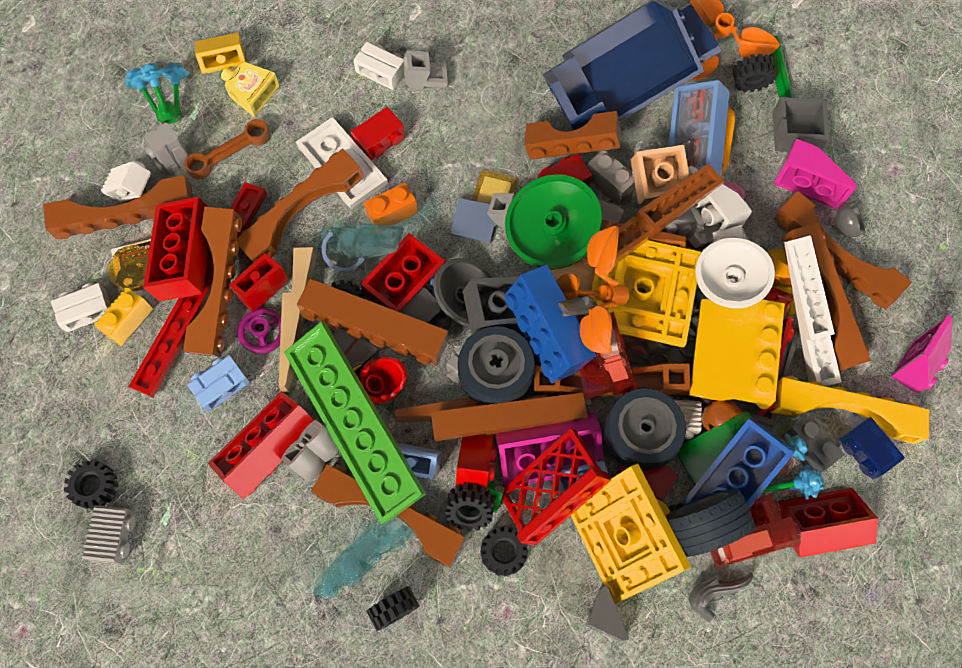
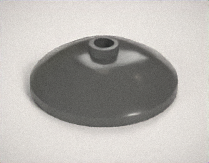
[434,258,492,327]

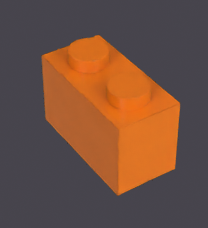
[363,182,418,233]

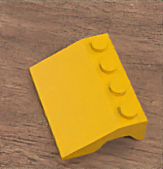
[689,299,784,409]

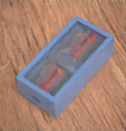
[669,80,730,176]

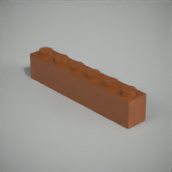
[297,279,449,365]

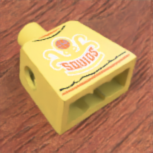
[221,62,279,117]

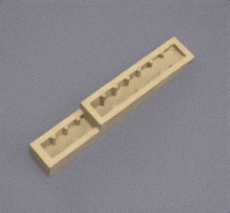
[279,247,317,393]

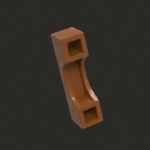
[524,111,621,160]

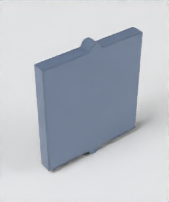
[451,198,497,243]

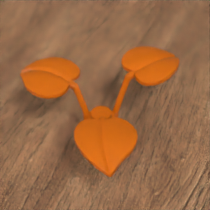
[690,0,780,80]
[556,226,629,354]

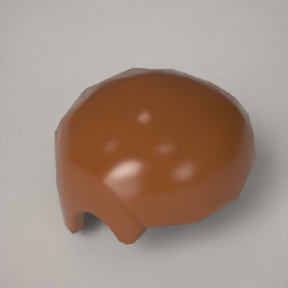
[701,400,743,431]

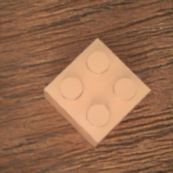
[631,145,689,205]

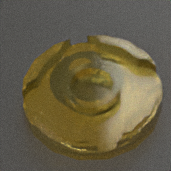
[107,245,149,292]

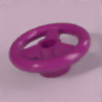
[238,308,281,354]

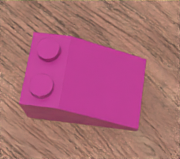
[773,139,857,210]
[891,315,953,394]

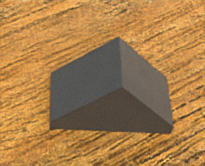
[585,586,629,641]

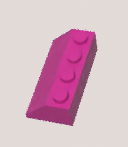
[495,412,603,487]

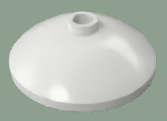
[695,238,775,308]

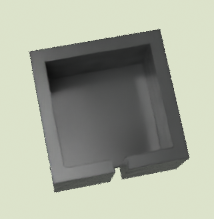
[773,97,830,152]

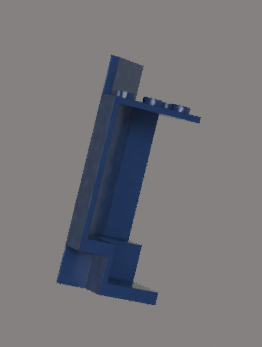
[542,0,721,130]

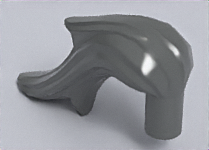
[558,296,598,322]
[689,573,753,622]

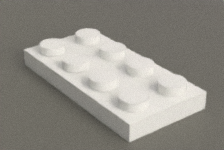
[296,117,388,210]

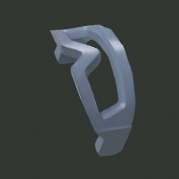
[321,230,365,272]

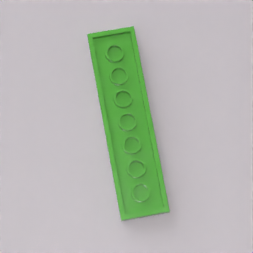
[284,322,426,524]

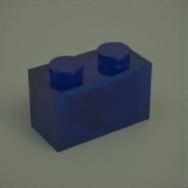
[839,417,905,480]

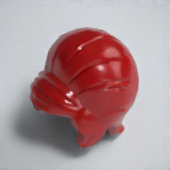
[359,356,408,404]

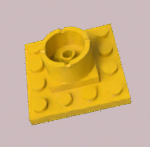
[589,240,702,348]
[571,464,691,604]

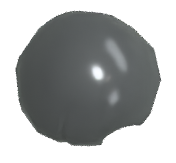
[835,202,866,238]

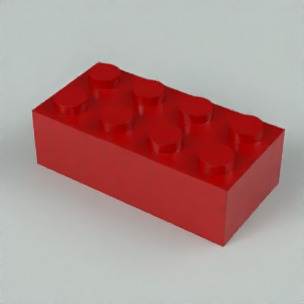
[143,197,209,301]

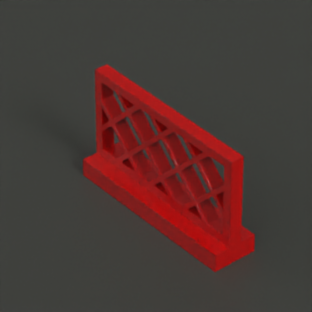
[502,428,611,545]

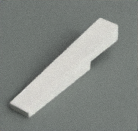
[784,236,841,387]

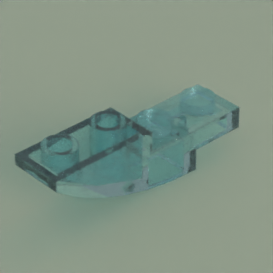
[317,224,404,258]
[312,527,409,601]

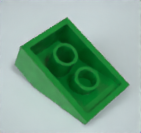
[677,411,751,486]

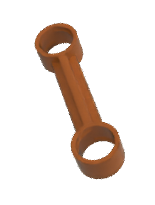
[184,119,270,180]

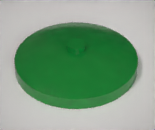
[505,175,603,270]

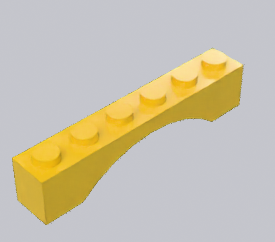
[770,376,930,444]

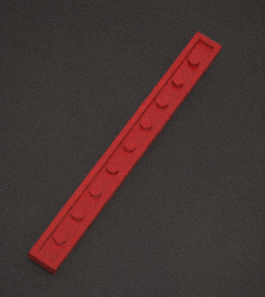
[128,182,267,398]

